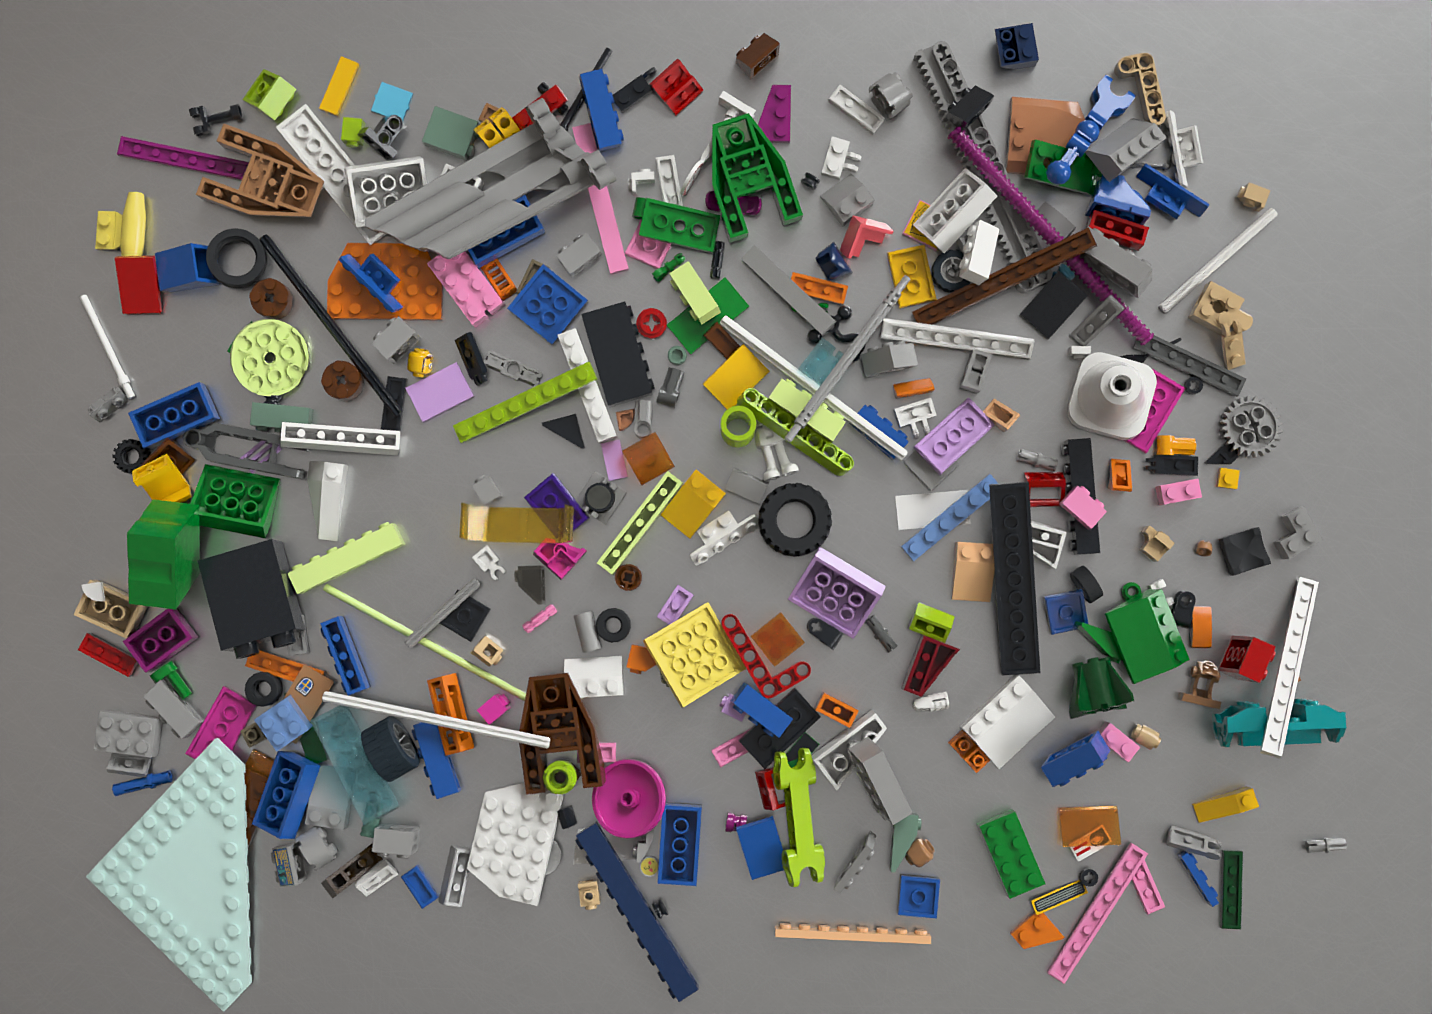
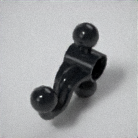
[807,305,866,362]

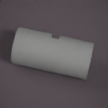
[574,611,601,653]

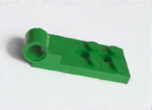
[1024,139,1102,196]
[632,197,721,253]

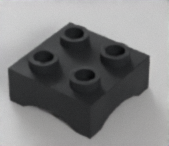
[1219,527,1271,576]

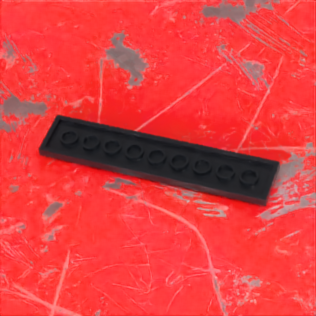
[989,481,1041,676]

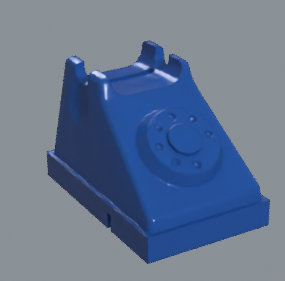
[1085,174,1151,225]

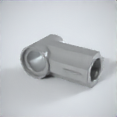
[634,400,652,439]

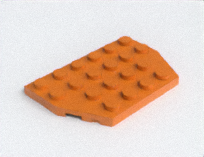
[327,243,443,320]

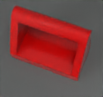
[1024,472,1066,507]
[755,767,786,811]

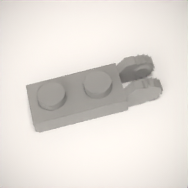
[1167,826,1222,860]

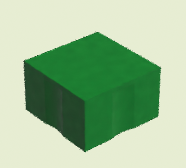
[127,499,200,610]

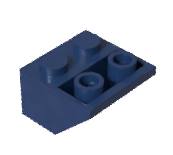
[995,23,1039,69]

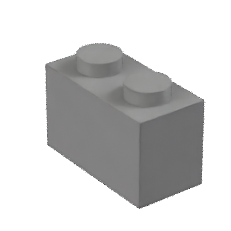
[557,233,602,277]

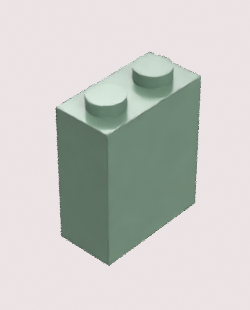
[422,106,480,161]

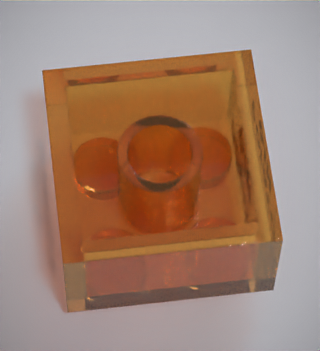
[751,612,805,667]

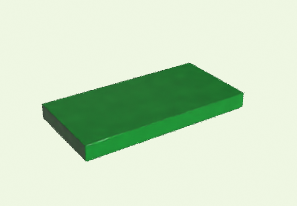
[667,277,749,355]

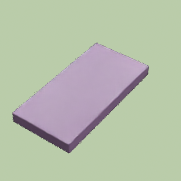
[914,397,995,475]

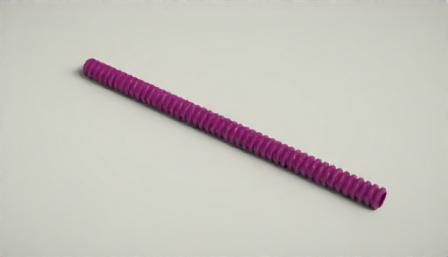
[947,126,1154,346]

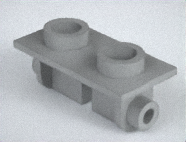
[88,386,130,423]

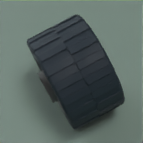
[361,716,420,782]

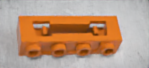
[427,673,474,756]

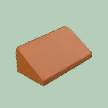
[893,378,935,399]

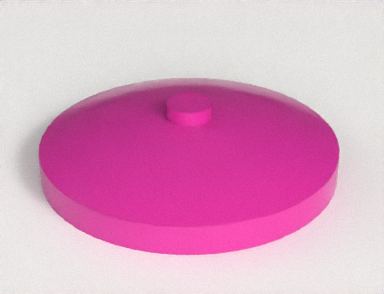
[592,760,666,838]

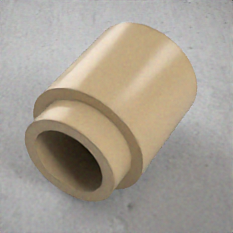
[1131,724,1161,750]

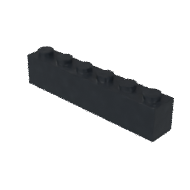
[1062,438,1100,555]

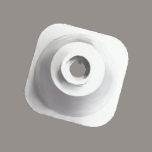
[1067,352,1157,440]

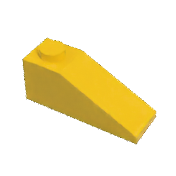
[1192,786,1259,823]

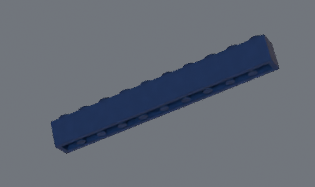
[575,821,699,1002]

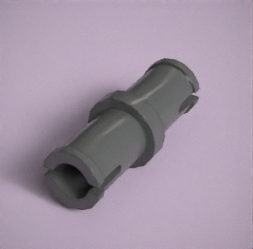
[865,615,898,653]

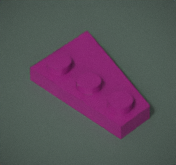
[758,85,791,143]

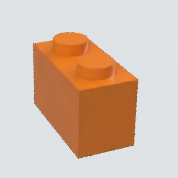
[814,692,859,728]

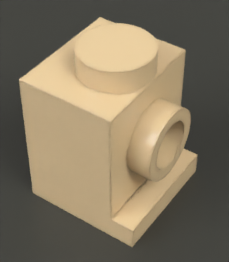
[1237,182,1271,212]
[470,636,503,667]
[578,879,601,910]

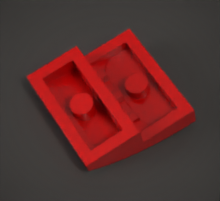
[650,59,703,115]

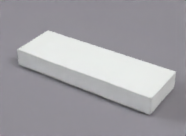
[828,85,885,134]
[656,155,683,206]

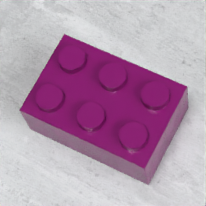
[122,608,199,673]

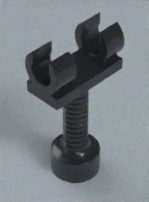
[189,104,243,136]

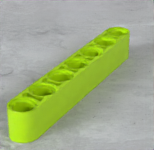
[737,388,854,476]

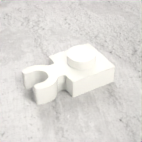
[472,545,506,580]

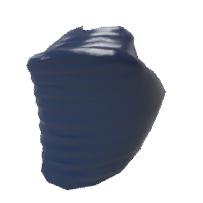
[816,242,853,281]

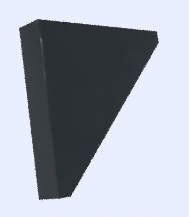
[542,414,585,449]

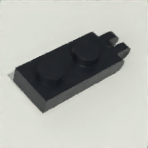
[455,332,487,386]
[1145,455,1198,476]

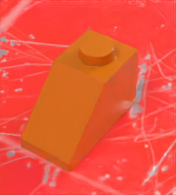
[626,644,656,674]

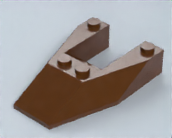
[519,672,606,795]

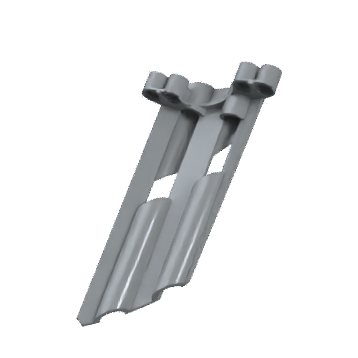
[365,98,616,259]

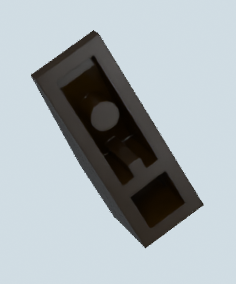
[321,844,383,899]

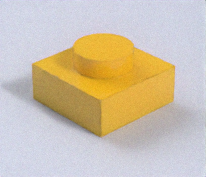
[1216,468,1240,490]

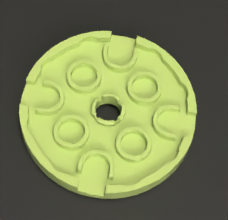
[230,319,309,396]

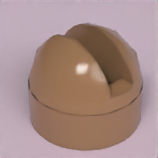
[1196,540,1212,556]

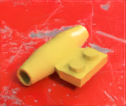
[95,192,146,256]

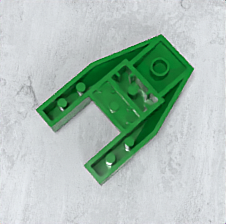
[712,113,803,243]

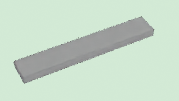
[742,245,836,335]

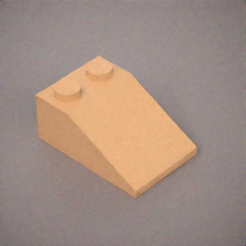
[952,542,994,602]

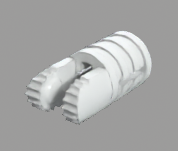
[913,692,950,712]

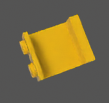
[132,454,192,503]

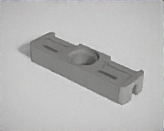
[484,350,543,387]

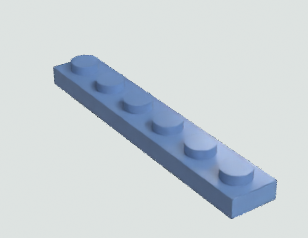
[901,474,998,561]

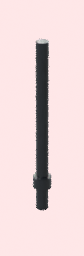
[559,47,613,131]

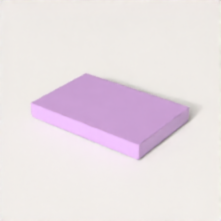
[405,362,474,423]

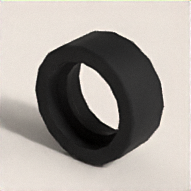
[1070,565,1103,603]

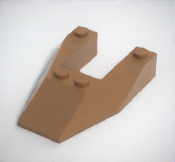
[196,123,324,217]

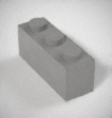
[143,679,204,739]

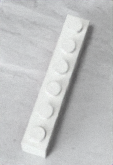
[558,328,617,444]
[281,422,400,456]

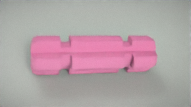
[522,604,557,633]

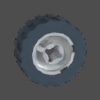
[931,249,971,293]

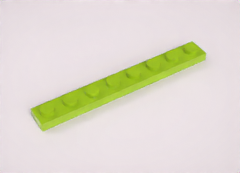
[453,362,598,443]

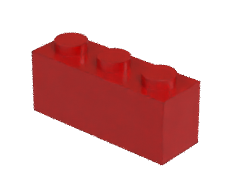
[1086,210,1149,251]

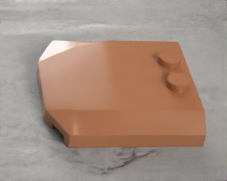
[1005,97,1085,175]

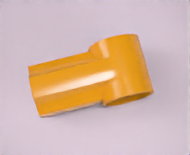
[1157,435,1196,455]

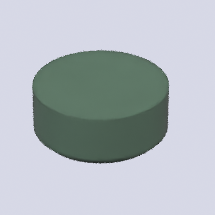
[668,346,687,365]

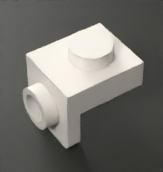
[628,169,655,195]

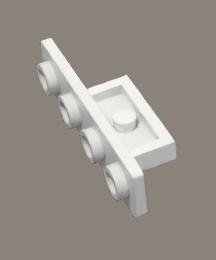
[1165,110,1203,187]
[689,511,759,566]

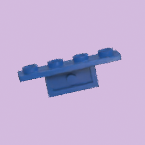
[1137,164,1209,220]
[339,253,403,313]

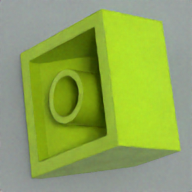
[242,69,296,120]

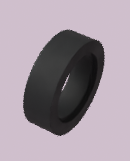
[206,228,266,288]

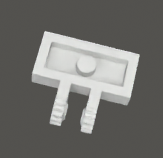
[821,137,862,179]
[894,398,937,439]

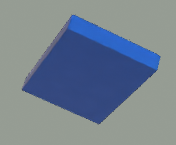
[736,816,784,880]

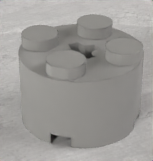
[869,72,913,119]
[295,826,338,871]

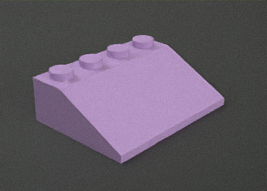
[788,547,886,639]

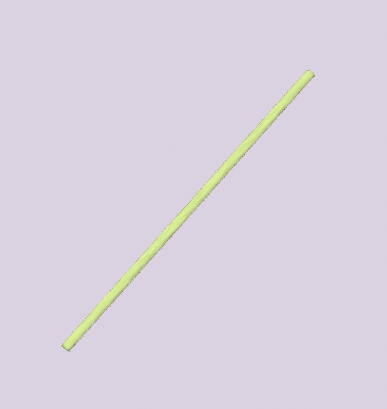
[323,584,526,702]

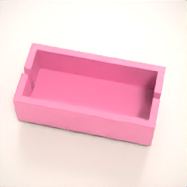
[427,251,506,328]

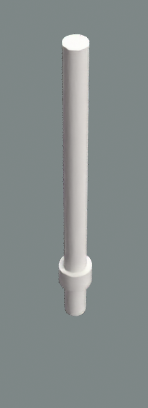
[79,295,135,400]

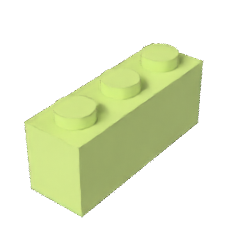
[669,261,721,325]

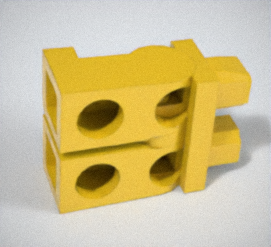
[473,107,520,148]

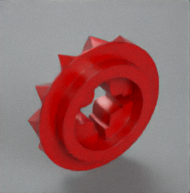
[636,308,667,339]

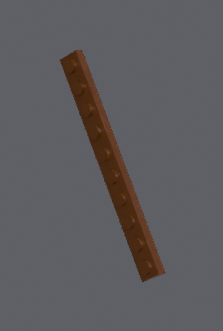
[912,227,1097,325]

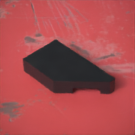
[1204,440,1240,465]

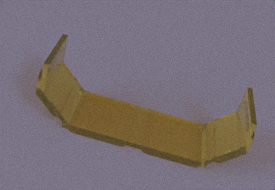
[459,503,574,543]

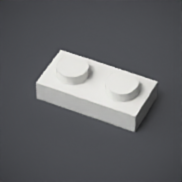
[354,860,398,897]

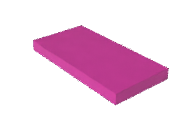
[1123,369,1186,454]
[185,686,257,760]

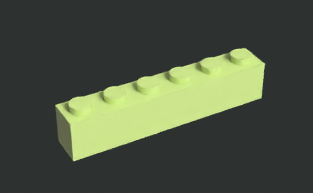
[597,471,683,575]
[287,522,405,594]

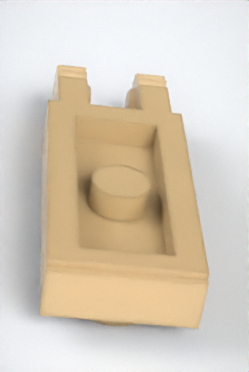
[1221,319,1246,370]

